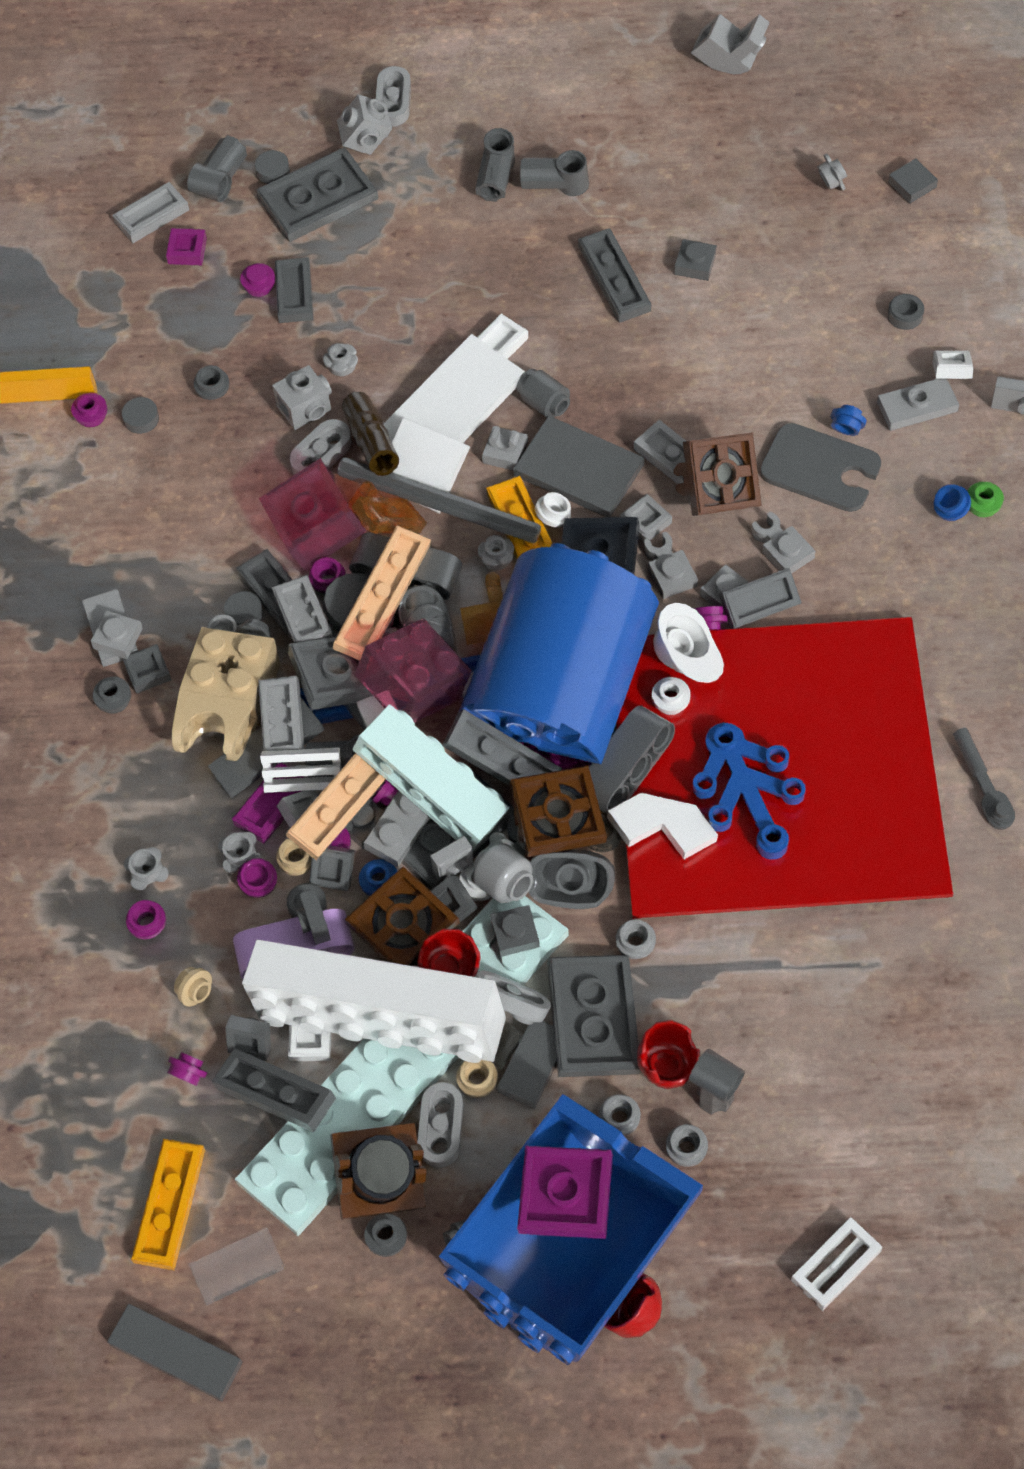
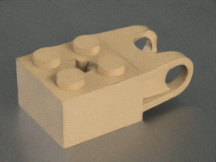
[172,627,280,761]

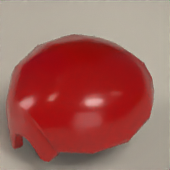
[417,929,481,977]
[637,1020,700,1089]
[604,1273,662,1338]

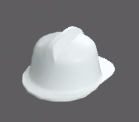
[653,603,724,683]

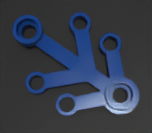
[693,723,806,860]

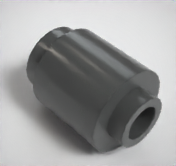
[517,369,570,418]

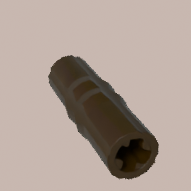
[342,392,399,476]

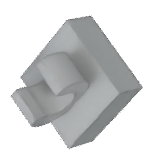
[482,426,528,471]

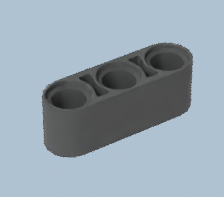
[349,532,463,600]
[589,705,675,814]

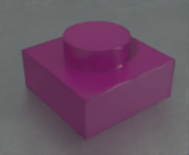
[166,228,207,266]

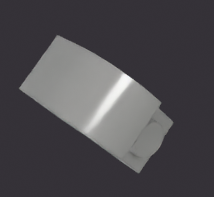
[691,14,770,74]

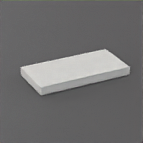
[384,334,525,443]

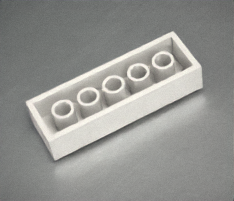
[242,940,506,1063]

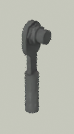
[953,728,1015,830]

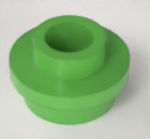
[967,482,1004,518]

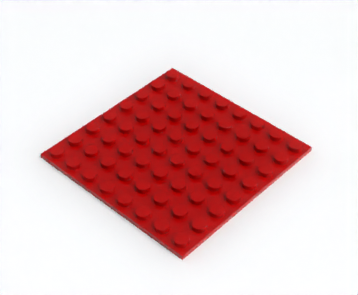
[616,617,953,919]

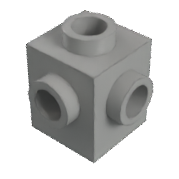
[337,94,392,155]
[272,365,332,430]

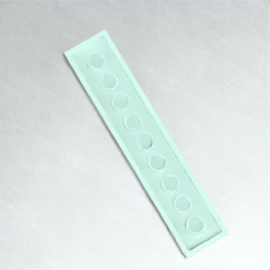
[235,896,569,1236]

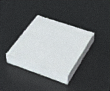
[392,417,470,514]

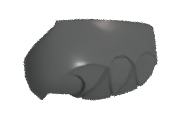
[397,584,457,666]
[529,849,615,909]

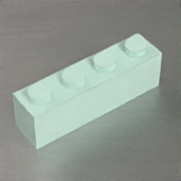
[352,704,509,851]

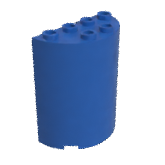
[459,543,659,764]
[439,1094,703,1365]

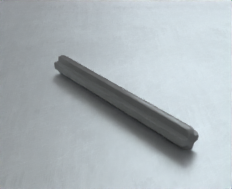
[337,457,541,543]

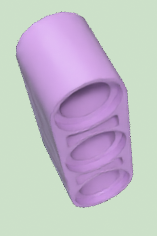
[233,909,355,979]

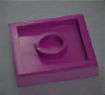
[517,1146,613,1239]

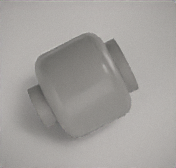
[473,844,533,903]

